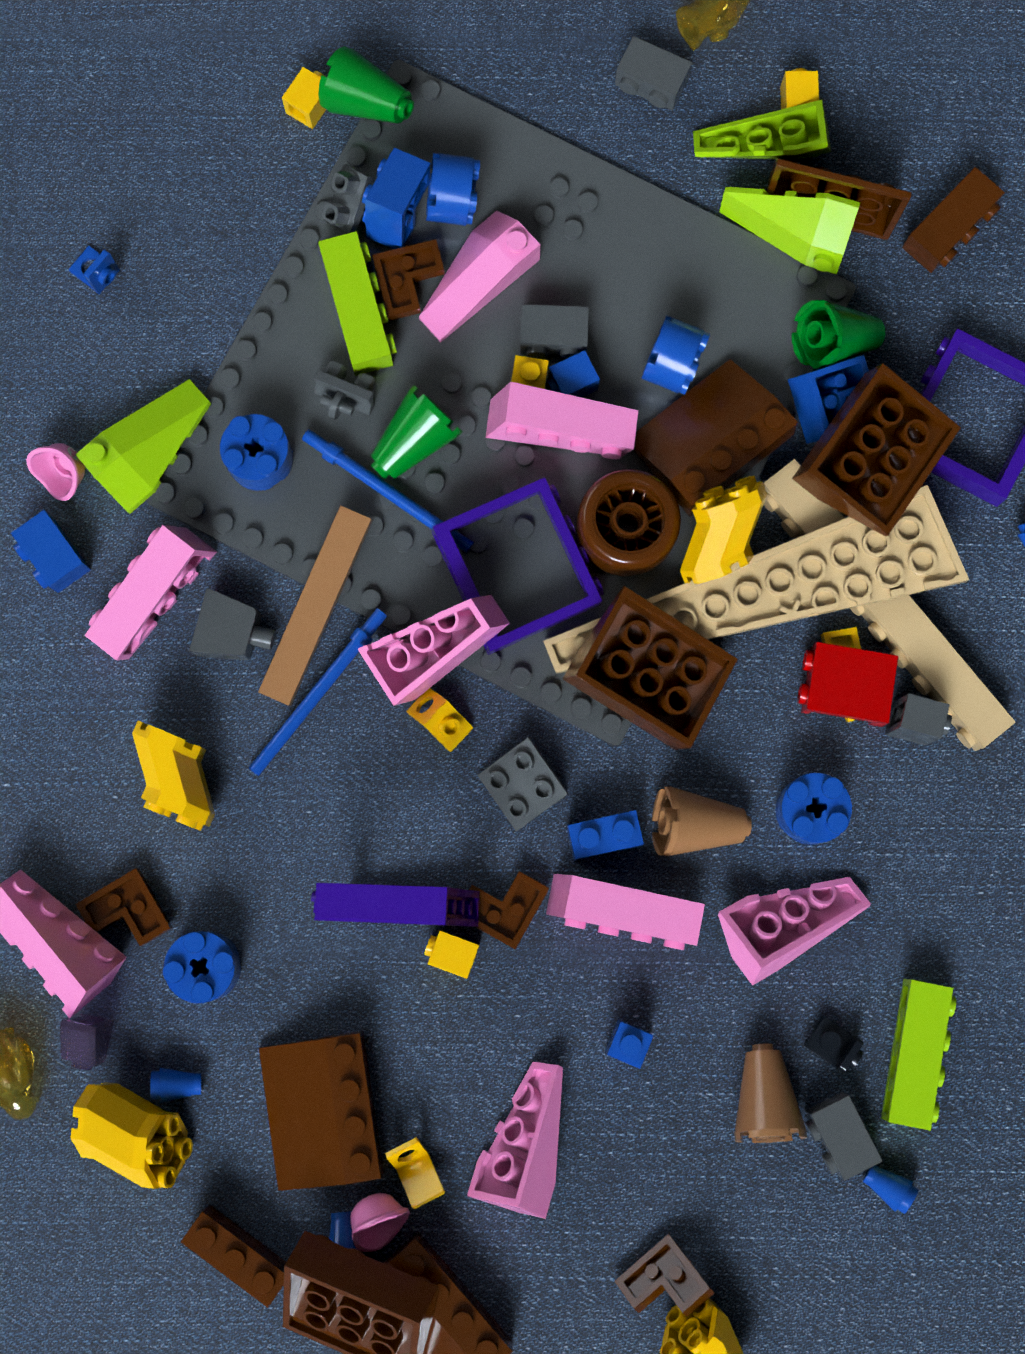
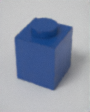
[546,350,600,397]
[605,1019,654,1069]

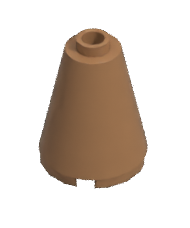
[652,786,752,856]
[734,1044,807,1143]

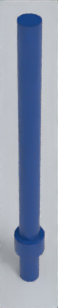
[302,429,474,554]
[248,608,387,776]

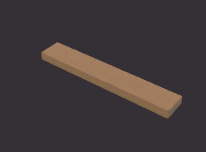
[258,505,373,706]

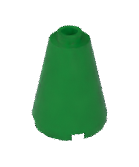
[318,46,414,124]
[791,300,885,369]
[370,384,463,479]

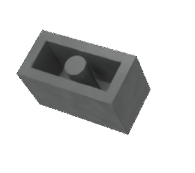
[615,36,692,111]
[520,304,589,360]
[885,693,952,746]
[805,1092,882,1181]

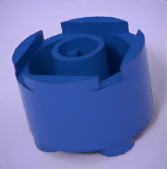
[426,152,480,226]
[641,315,710,395]
[220,414,293,491]
[775,773,852,845]
[163,931,241,1003]

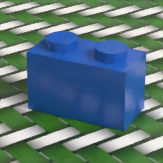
[11,510,91,593]
[566,810,644,861]

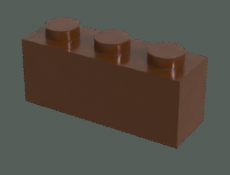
[902,167,1005,273]
[181,1205,286,1308]

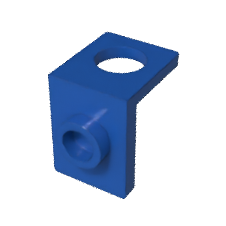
[69,246,120,294]

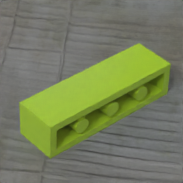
[318,231,397,376]
[881,978,956,1131]

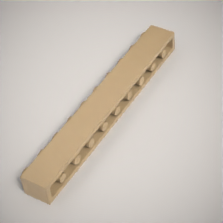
[763,459,1016,751]

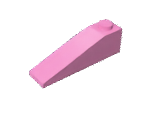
[419,211,541,343]
[718,877,871,986]
[467,1062,563,1219]

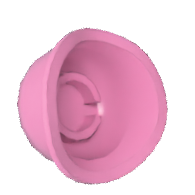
[26,443,85,501]
[350,1193,410,1252]

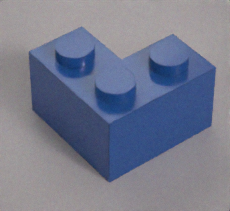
[362,148,431,249]
[787,355,869,444]

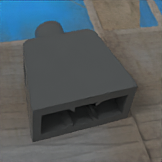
[189,588,276,660]

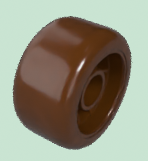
[576,469,681,576]

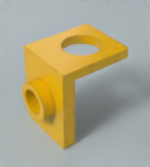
[406,688,473,752]
[385,1137,445,1209]

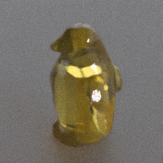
[676,0,750,50]
[0,1027,40,1120]

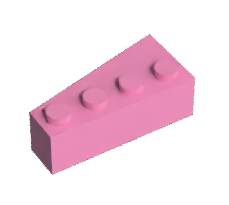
[485,382,639,459]
[85,525,217,660]
[358,595,510,706]
[546,874,705,950]

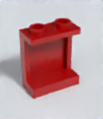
[797,642,898,727]

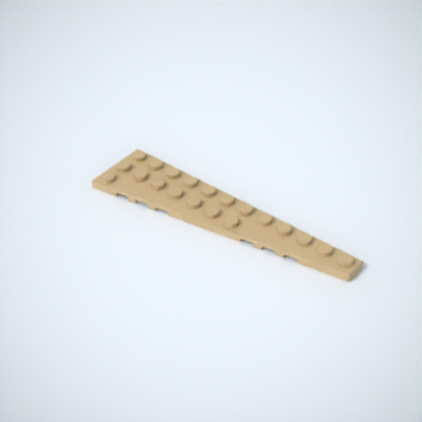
[543,485,969,674]

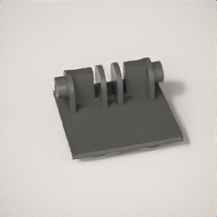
[477,737,569,831]

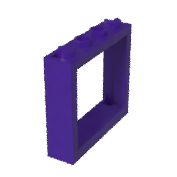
[920,328,1025,507]
[432,477,604,655]
[311,883,480,927]

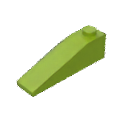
[693,100,831,160]
[719,187,861,274]
[75,379,211,514]

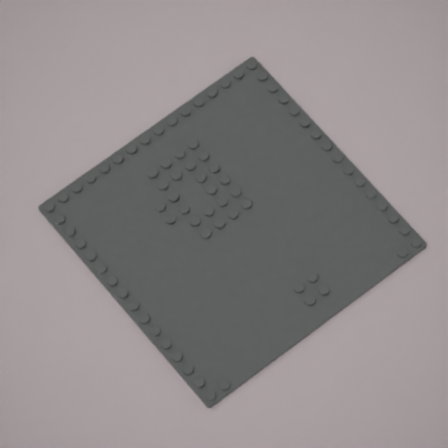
[146,60,856,746]

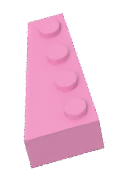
[0,870,127,1019]

